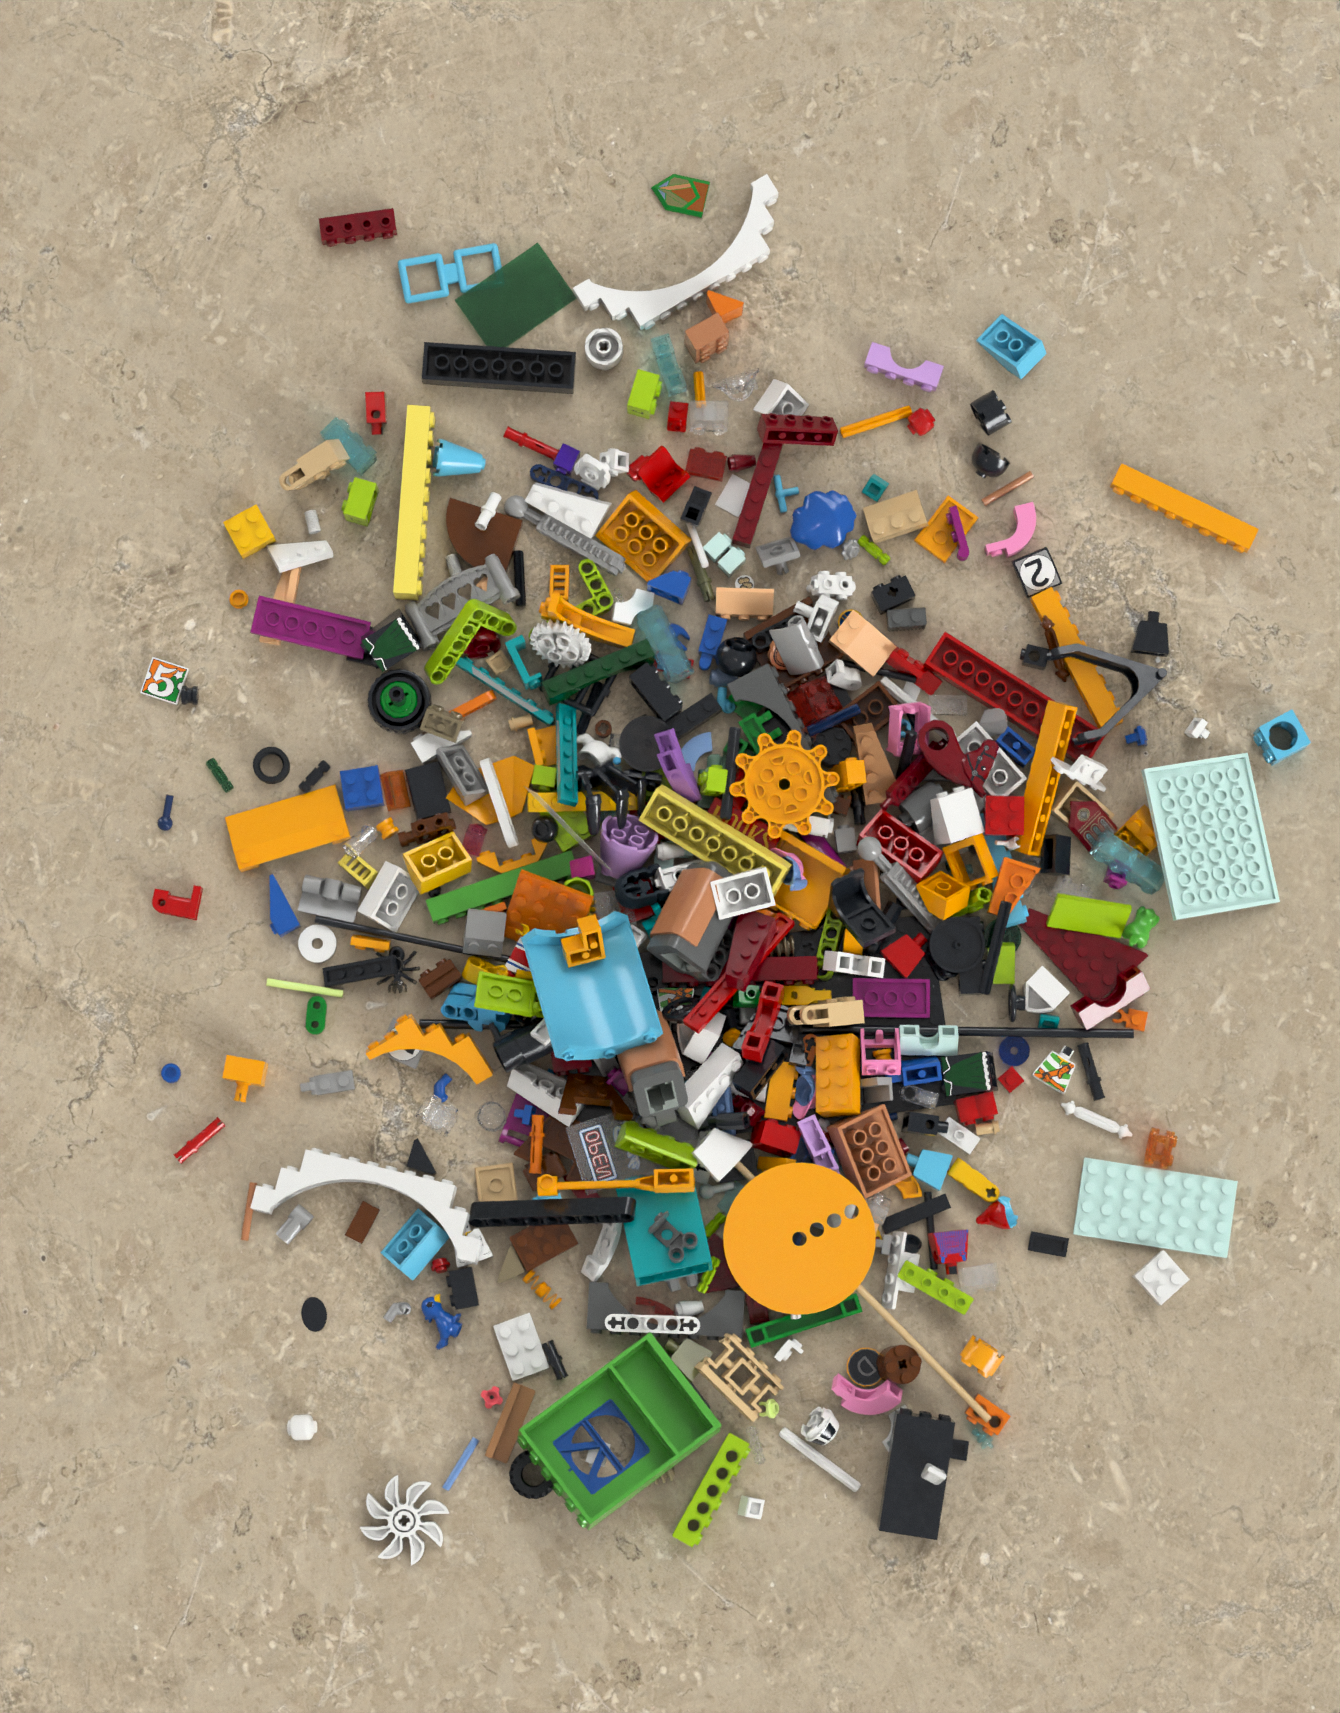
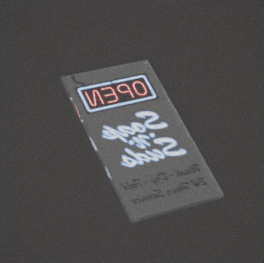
[566,1105,701,1195]

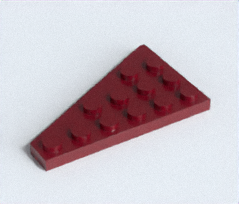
[1018,908,1149,1000]

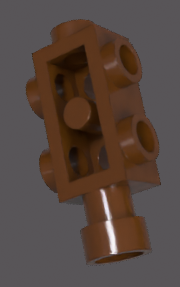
[397,812,456,848]

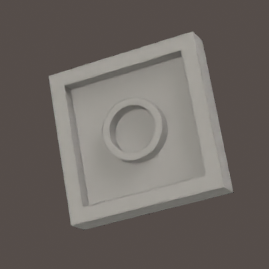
[755,537,800,575]

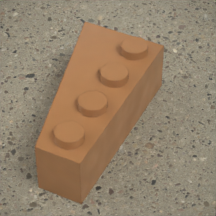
[853,723,896,805]

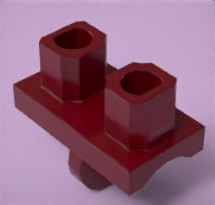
[732,1094,766,1127]

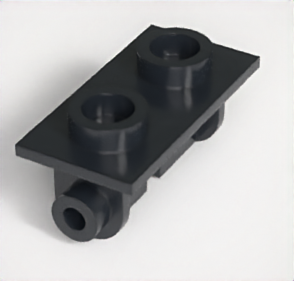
[624,769,663,792]

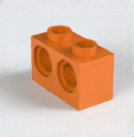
[964,1393,1011,1436]

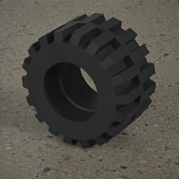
[509,1450,554,1499]

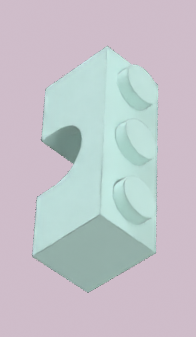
[899,1025,959,1056]

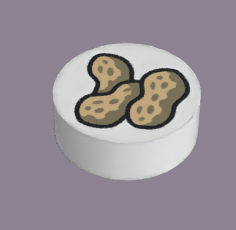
[735,575,754,588]

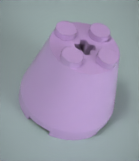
[600,814,658,879]

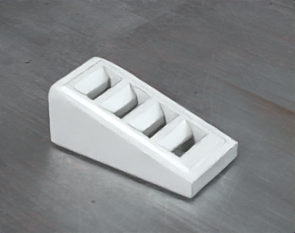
[921,1463,947,1485]

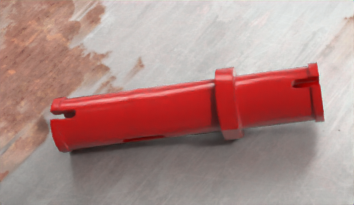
[503,426,559,461]
[173,1117,225,1164]

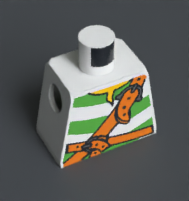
[657,988,694,1031]
[1031,1045,1076,1095]

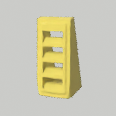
[338,849,378,890]

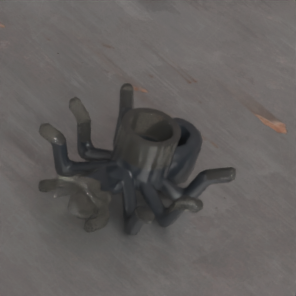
[375,946,420,994]

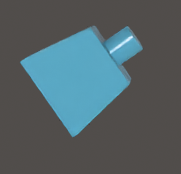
[906,1149,953,1191]

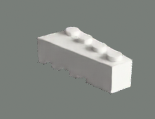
[525,483,612,538]
[677,1043,744,1129]
[507,1064,585,1127]

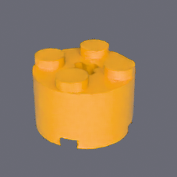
[960,1335,1005,1378]

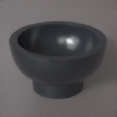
[531,815,558,843]

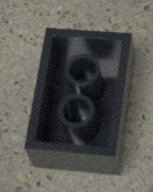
[629,663,683,722]

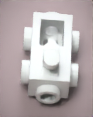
[806,571,856,600]

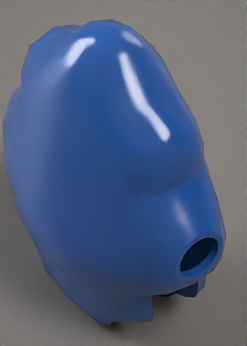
[790,490,857,550]

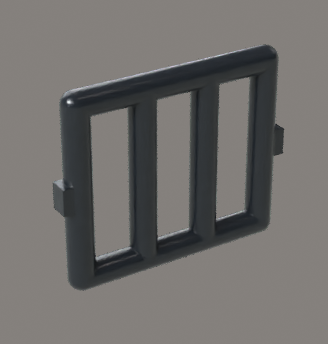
[539,653,618,717]

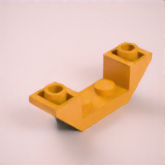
[476,838,549,874]

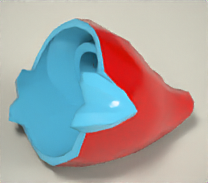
[976,1196,1018,1229]

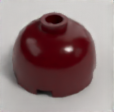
[464,626,501,659]

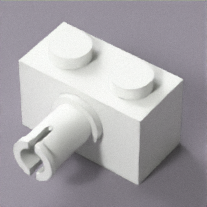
[793,595,839,642]

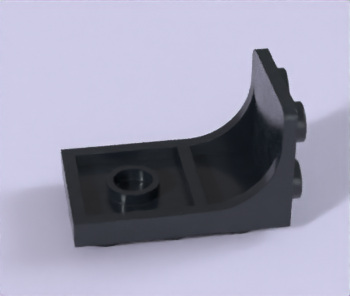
[828,868,896,949]

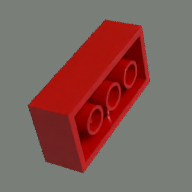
[856,809,943,884]

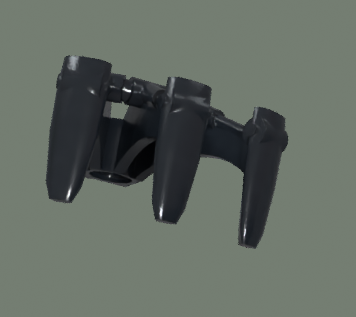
[576,760,648,835]

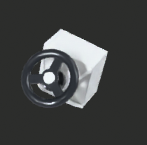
[1008,966,1070,1022]
[662,997,726,1064]

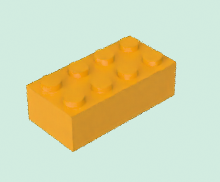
[816,1033,860,1118]

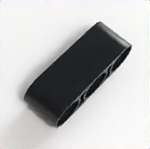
[751,615,797,653]

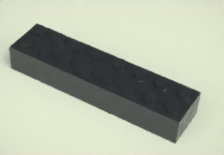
[422,342,576,394]

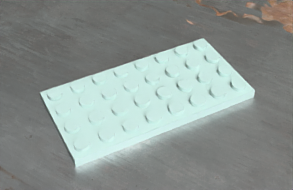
[1073,1157,1238,1258]

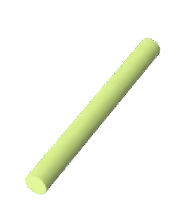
[266,978,344,998]

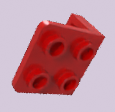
[636,446,690,503]

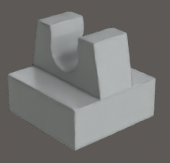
[875,1234,892,1255]

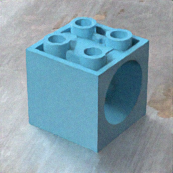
[1253,709,1311,766]

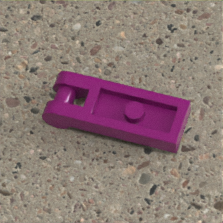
[946,505,969,561]

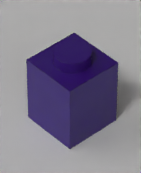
[553,443,580,475]

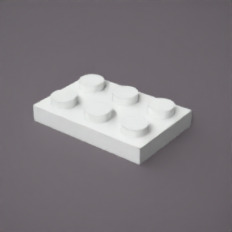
[493,1313,550,1381]

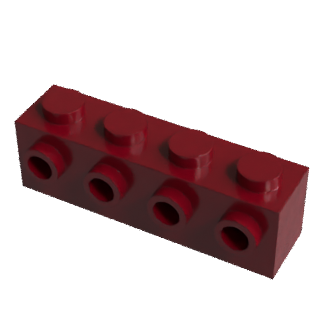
[318,208,397,247]
[757,413,838,446]

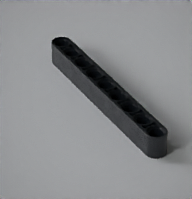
[468,1197,637,1227]

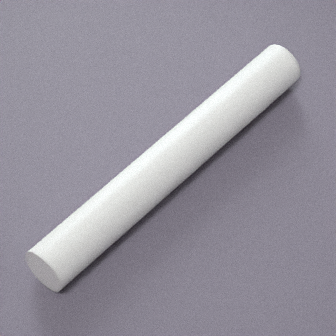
[686,523,709,568]

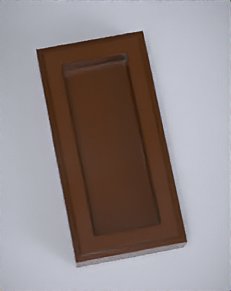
[345,1201,380,1244]

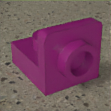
[606,1067,629,1096]

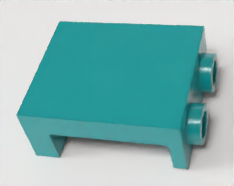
[505,635,543,690]

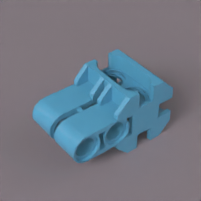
[441,983,513,1032]

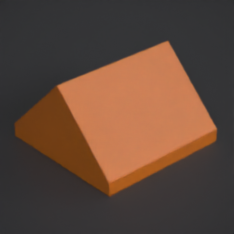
[706,290,744,323]

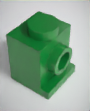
[733,985,761,1008]

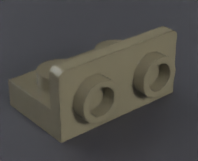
[420,704,466,743]

